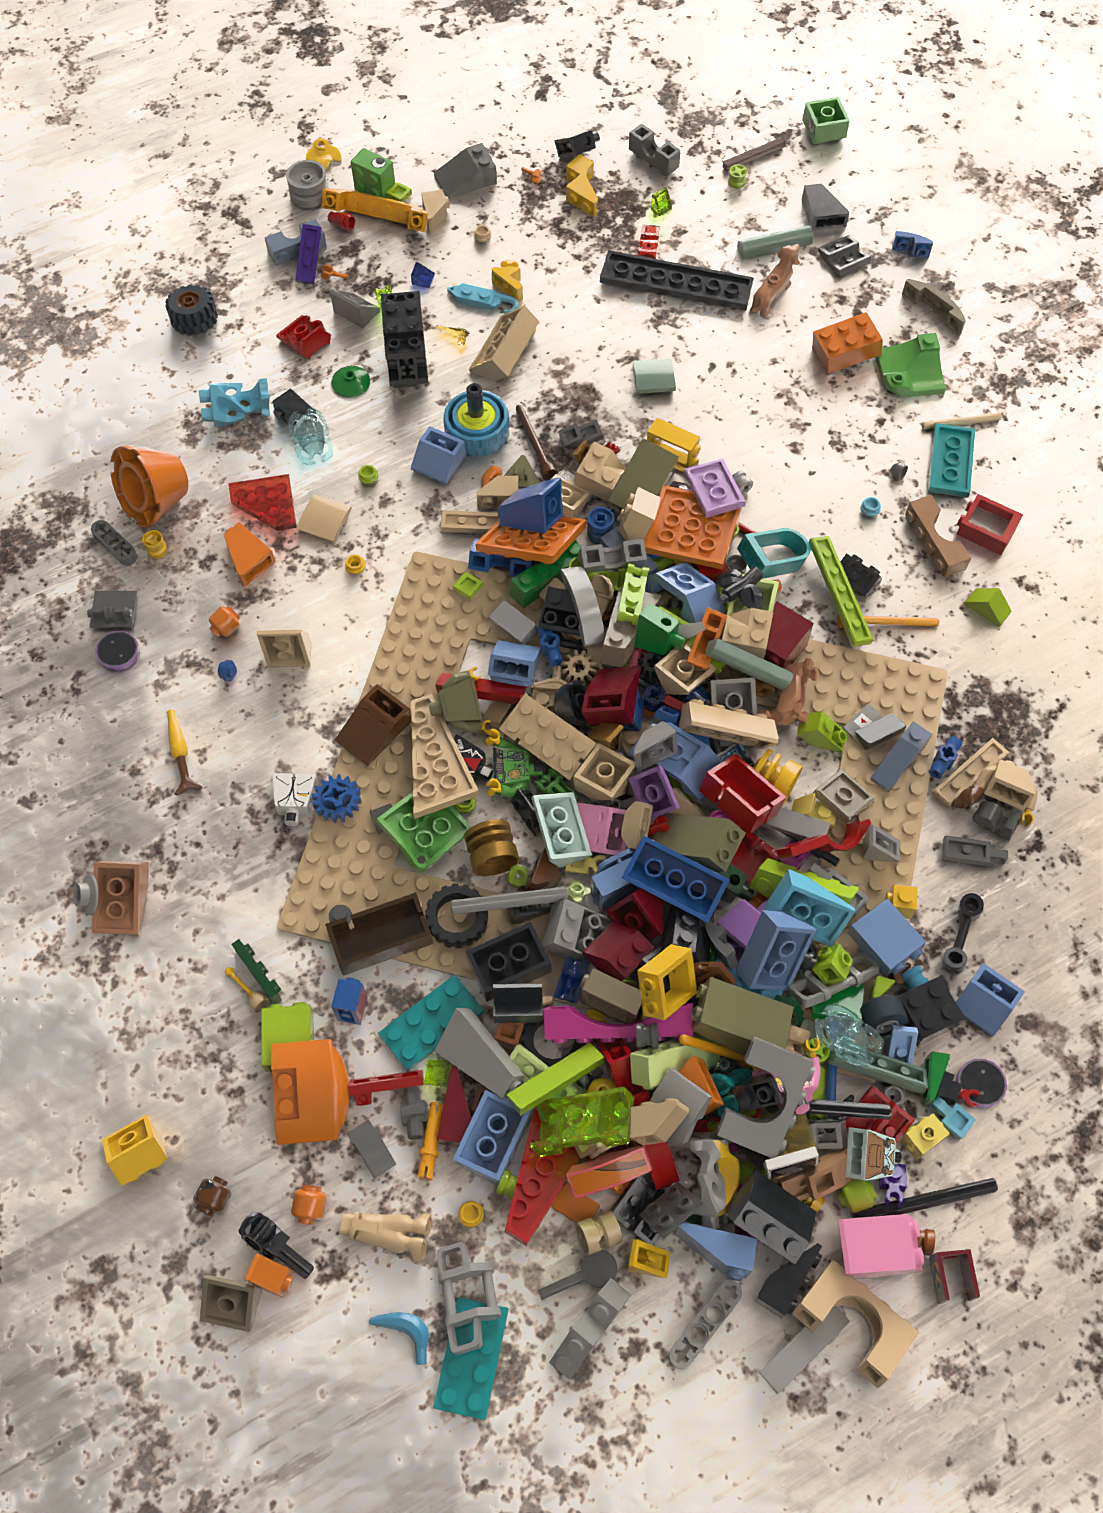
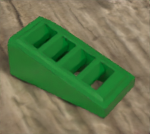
[922,1051,950,1106]

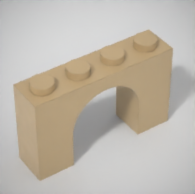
[792,1260,919,1388]

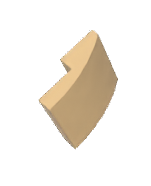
[296,494,352,543]

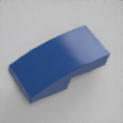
[892,231,933,257]

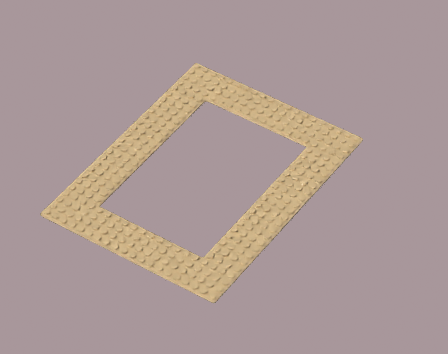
[277,551,948,1082]

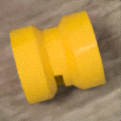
[142,530,167,559]

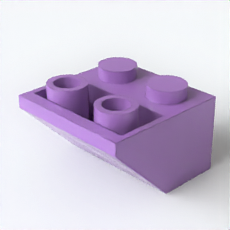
[717,899,761,964]

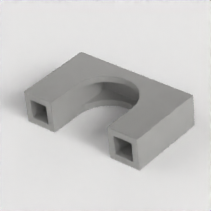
[716,1036,815,1158]

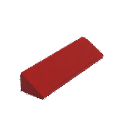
[435,673,526,705]

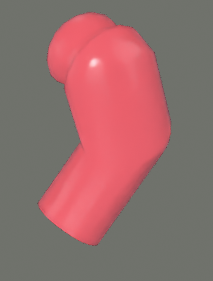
[628,647,649,667]

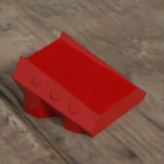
[276,315,331,359]

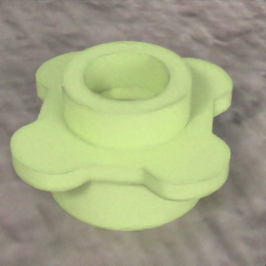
[566,880,590,904]

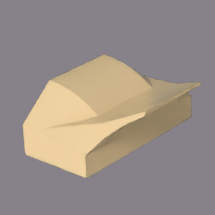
[621,801,653,849]

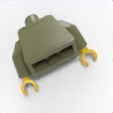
[428,666,491,734]

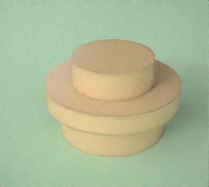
[473,225,492,242]

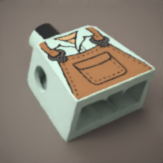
[846,1127,902,1180]

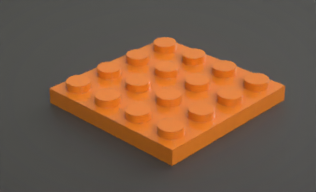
[644,485,743,569]
[475,516,587,564]

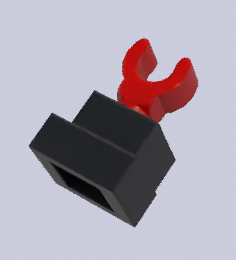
[935,1071,981,1109]

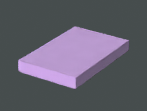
[684,458,746,518]

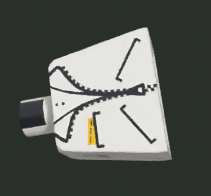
[273,773,319,826]

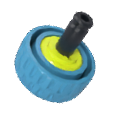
[443,383,510,457]

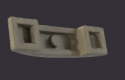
[902,279,966,336]

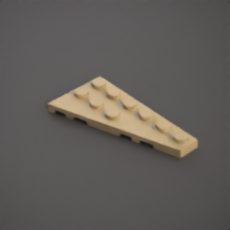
[411,694,479,819]

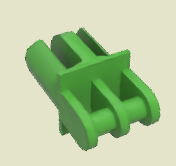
[534,768,579,799]

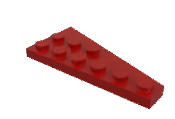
[504,1098,599,1246]

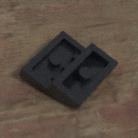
[610,1175,665,1246]

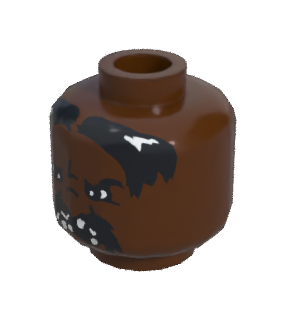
[193,1176,232,1217]

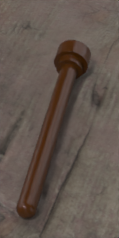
[516,404,558,481]

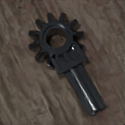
[238,1212,314,1279]

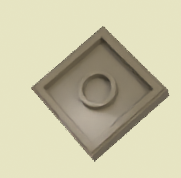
[813,769,875,824]

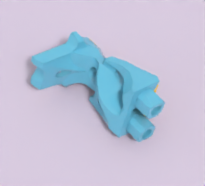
[199,378,270,427]

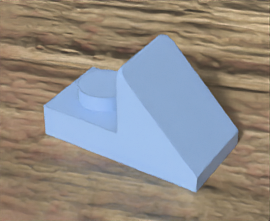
[885,1025,918,1064]

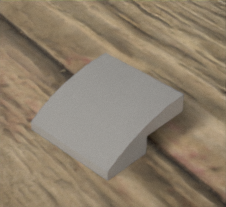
[650,1068,712,1144]

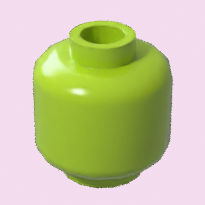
[837,1178,877,1213]

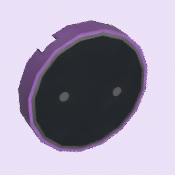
[95,631,140,671]
[956,1059,1007,1108]

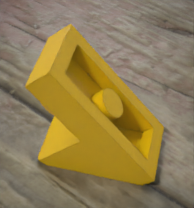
[491,267,523,302]

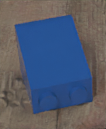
[498,477,563,533]

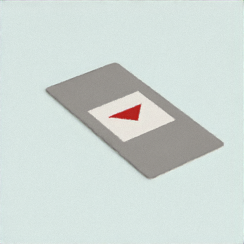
[843,704,882,739]

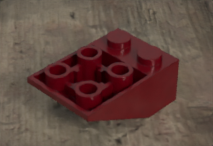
[582,666,641,726]

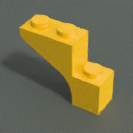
[566,154,598,217]

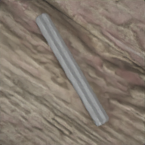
[451,887,568,914]

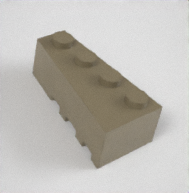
[601,587,662,667]

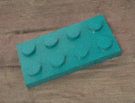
[928,423,976,498]
[378,974,484,1072]
[433,1297,509,1420]

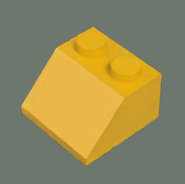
[102,1114,168,1186]

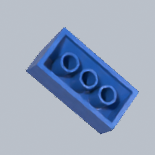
[622,835,730,923]

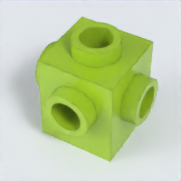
[812,943,853,986]

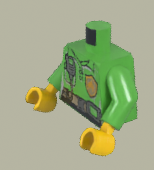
[485,729,543,798]

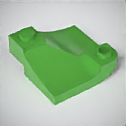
[876,333,946,397]
[376,793,471,872]

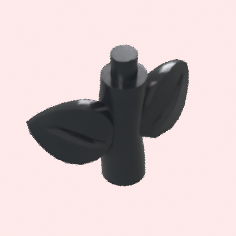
[716,566,764,609]

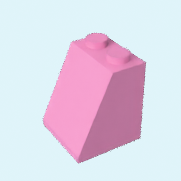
[838,1214,924,1279]

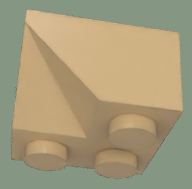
[574,441,625,502]
[617,487,661,541]
[722,608,773,659]
[573,743,637,800]

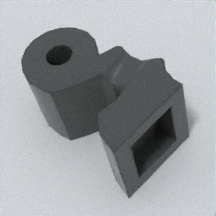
[972,801,1021,841]

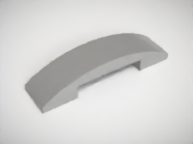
[560,566,605,647]

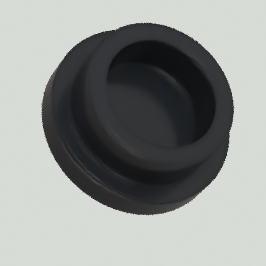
[799,951,817,974]

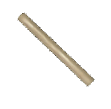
[922,413,1001,430]

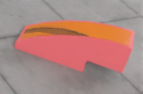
[566,1145,653,1198]

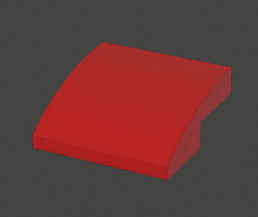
[844,1085,916,1144]

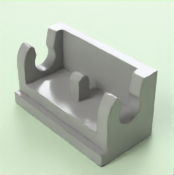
[489,600,538,645]

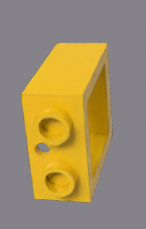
[647,418,701,474]
[638,945,697,1021]

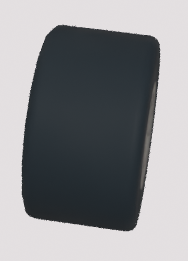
[860,995,908,1037]

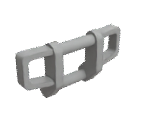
[789,944,879,1008]
[437,1242,502,1355]

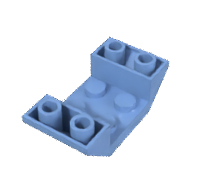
[645,562,726,623]
[627,721,722,803]

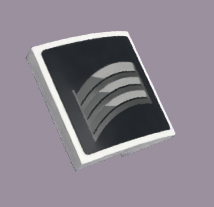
[763,1146,819,1179]

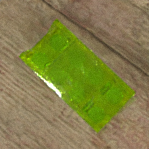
[529,1087,634,1157]

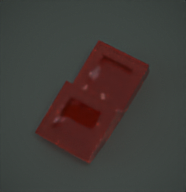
[638,224,660,259]

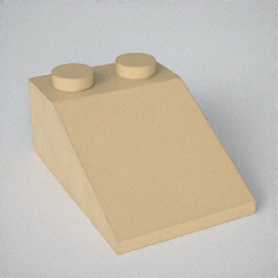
[257,630,312,668]

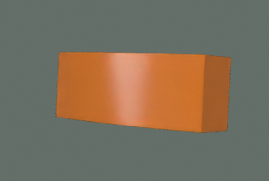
[686,607,728,671]

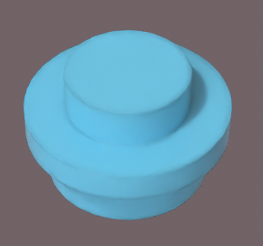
[860,497,881,517]

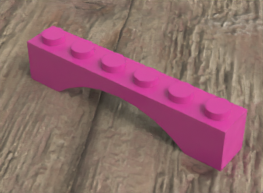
[544,1003,695,1043]

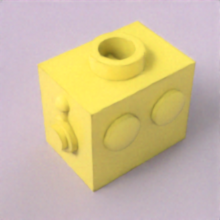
[900,1114,950,1161]

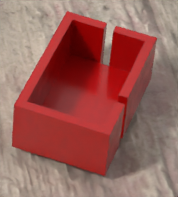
[699,754,786,834]

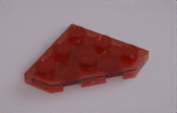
[228,474,297,531]

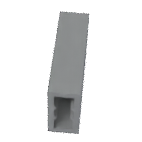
[435,1008,525,1099]

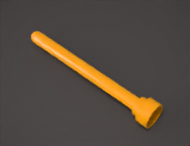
[837,614,940,628]
[679,1034,745,1063]

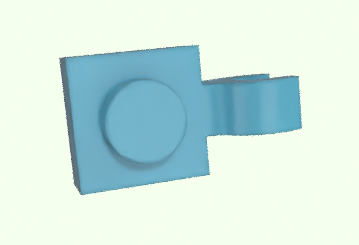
[928,1096,976,1140]

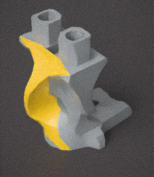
[667,1132,740,1229]

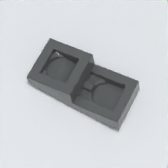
[558,419,604,448]

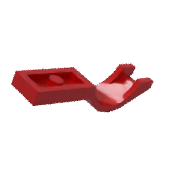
[777,819,871,859]

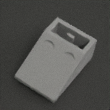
[542,899,613,963]

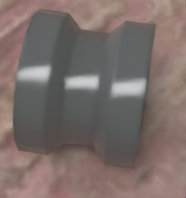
[636,1023,659,1049]

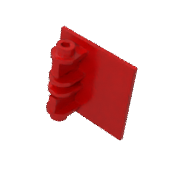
[730,828,778,884]

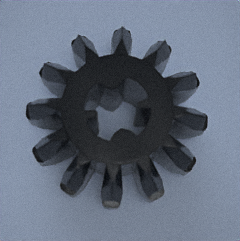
[638,651,669,684]

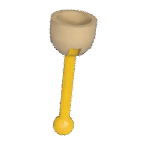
[225,967,270,1013]

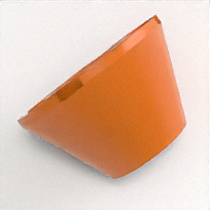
[110,445,188,528]

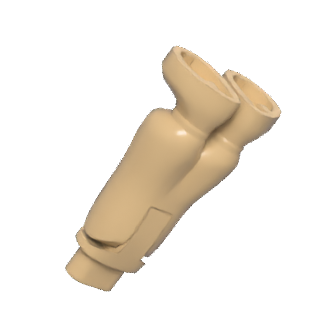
[339,1212,432,1264]

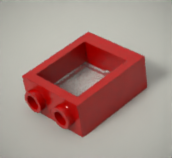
[956,494,1024,556]

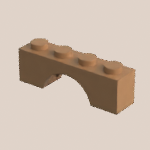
[905,495,971,577]

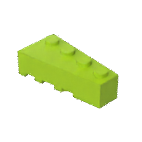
[749,858,859,905]

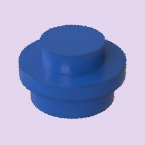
[218,660,237,682]

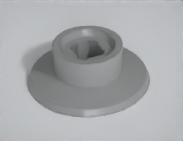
[73,873,98,915]

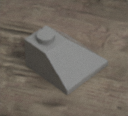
[634,721,677,774]

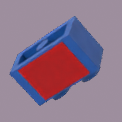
[331,978,368,1025]

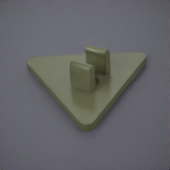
[504,455,541,488]

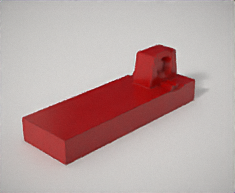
[348,1070,424,1106]

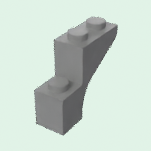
[549,1278,631,1380]

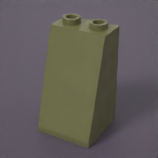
[607,438,679,515]
[650,813,745,873]
[691,977,794,1057]

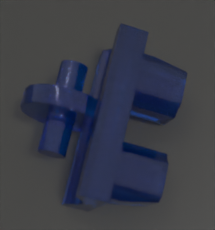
[554,955,589,1004]

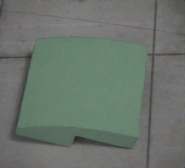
[633,359,676,394]

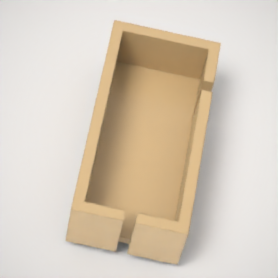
[499,693,597,784]

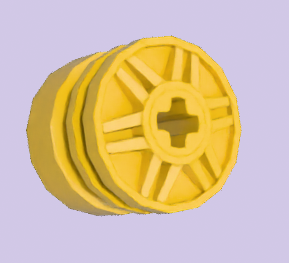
[753,748,803,807]

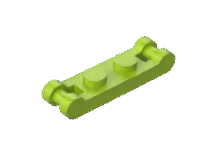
[616,563,649,626]

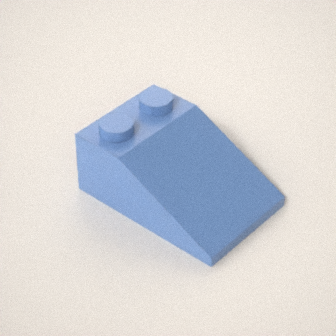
[675,1222,757,1281]

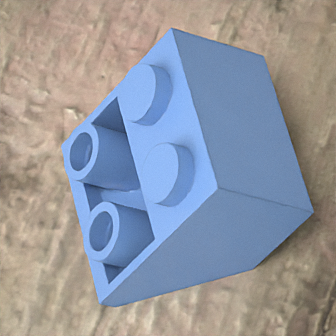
[411,426,466,485]
[956,963,1025,1037]

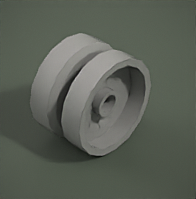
[286,160,329,208]

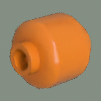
[209,605,241,637]
[291,1185,326,1225]

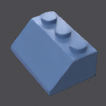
[736,910,817,991]
[453,1090,531,1186]

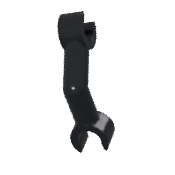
[552,631,587,654]

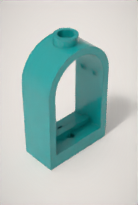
[737,528,811,579]

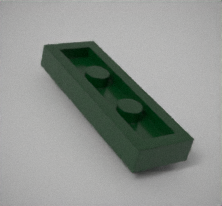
[231,939,282,1004]

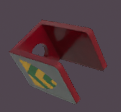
[929,1249,980,1304]

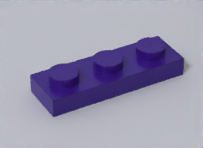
[295,224,322,285]

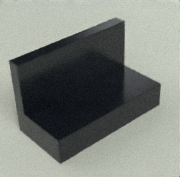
[493,984,543,1023]

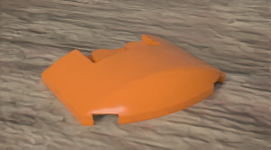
[271,1039,350,1145]

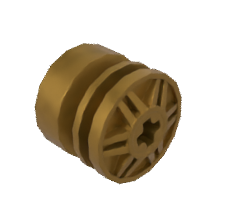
[463,819,520,877]

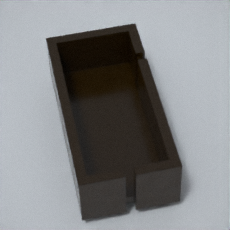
[325,892,433,976]

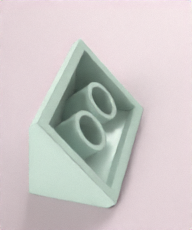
[531,792,592,868]

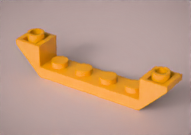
[321,188,428,232]

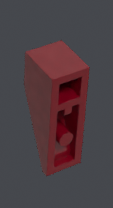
[437,1065,471,1147]

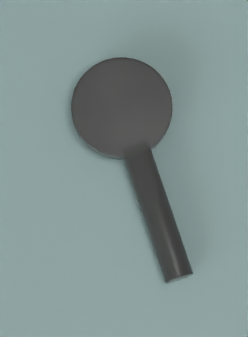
[538,1250,617,1300]

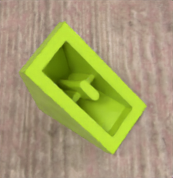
[964,588,1012,627]

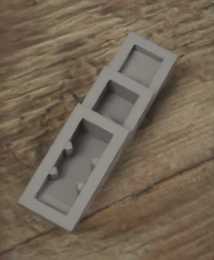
[758,1306,850,1394]

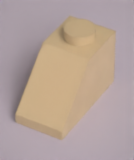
[421,189,450,233]

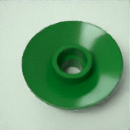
[331,366,370,398]

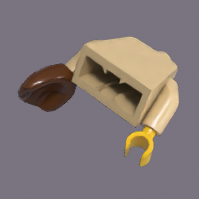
[953,760,1038,827]

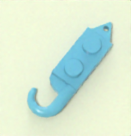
[447,283,519,314]

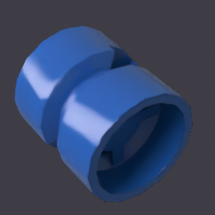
[587,507,614,545]

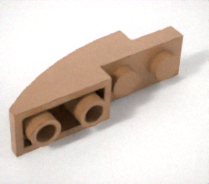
[777,1146,853,1201]

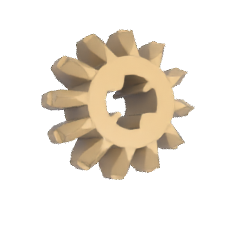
[561,650,598,686]

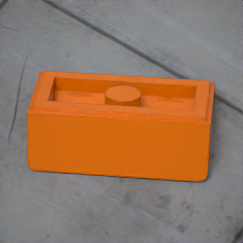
[551,1183,600,1223]

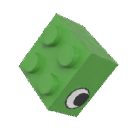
[802,96,850,144]
[350,148,395,199]

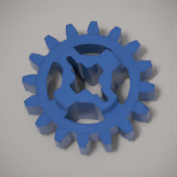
[312,774,362,823]

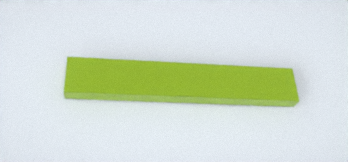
[809,536,874,647]

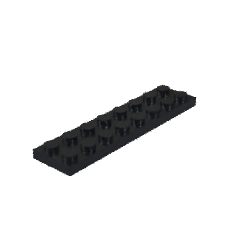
[599,250,754,310]

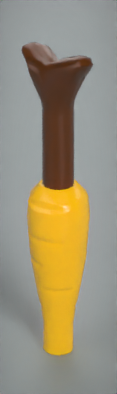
[166,710,203,796]

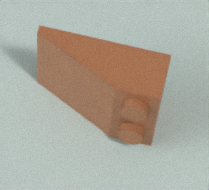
[92,861,149,935]

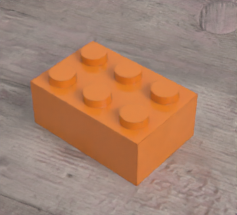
[812,312,883,374]

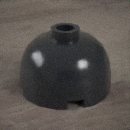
[554,680,588,725]

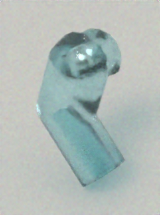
[714,1058,735,1076]

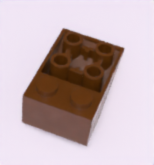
[335,684,412,767]

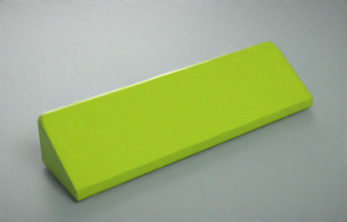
[506,1043,604,1116]

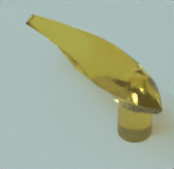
[436,325,470,346]

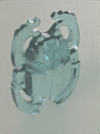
[288,408,333,465]
[814,1004,884,1069]

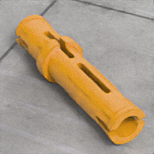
[417,1102,444,1181]

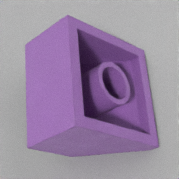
[628,765,680,818]

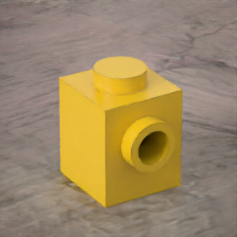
[885,885,918,919]

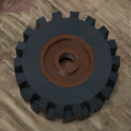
[165,284,218,336]

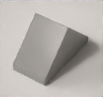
[863,825,900,862]

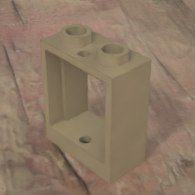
[580,968,643,1024]

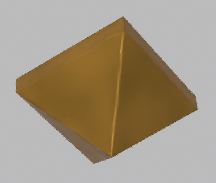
[573,440,590,466]

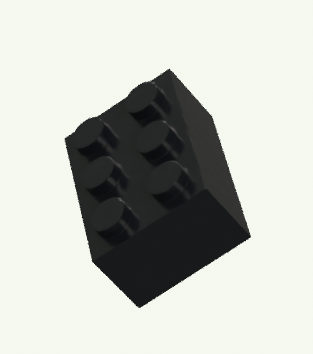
[465,922,552,1002]

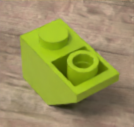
[796,711,847,753]

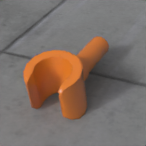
[521,167,542,184]
[321,264,348,280]

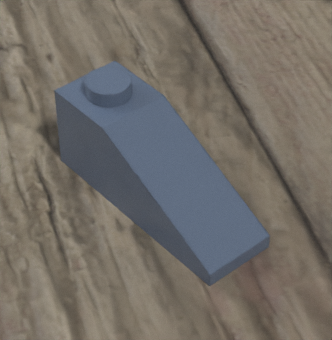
[870,721,932,792]

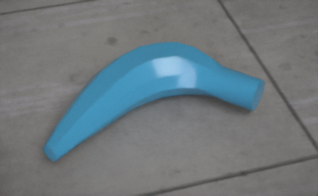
[369,1312,429,1365]

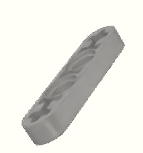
[669,1280,742,1370]

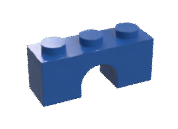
[468,539,535,578]

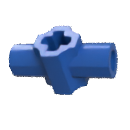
[537,627,562,667]
[928,736,963,779]

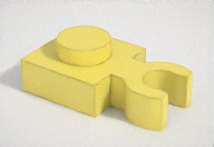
[565,852,607,875]

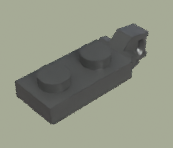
[942,835,1008,866]

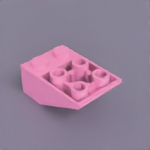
[576,802,627,856]

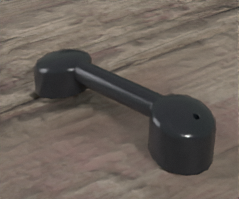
[942,893,984,972]

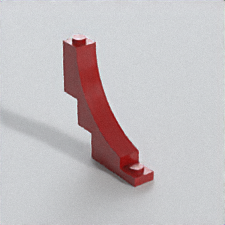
[593,1038,680,1190]

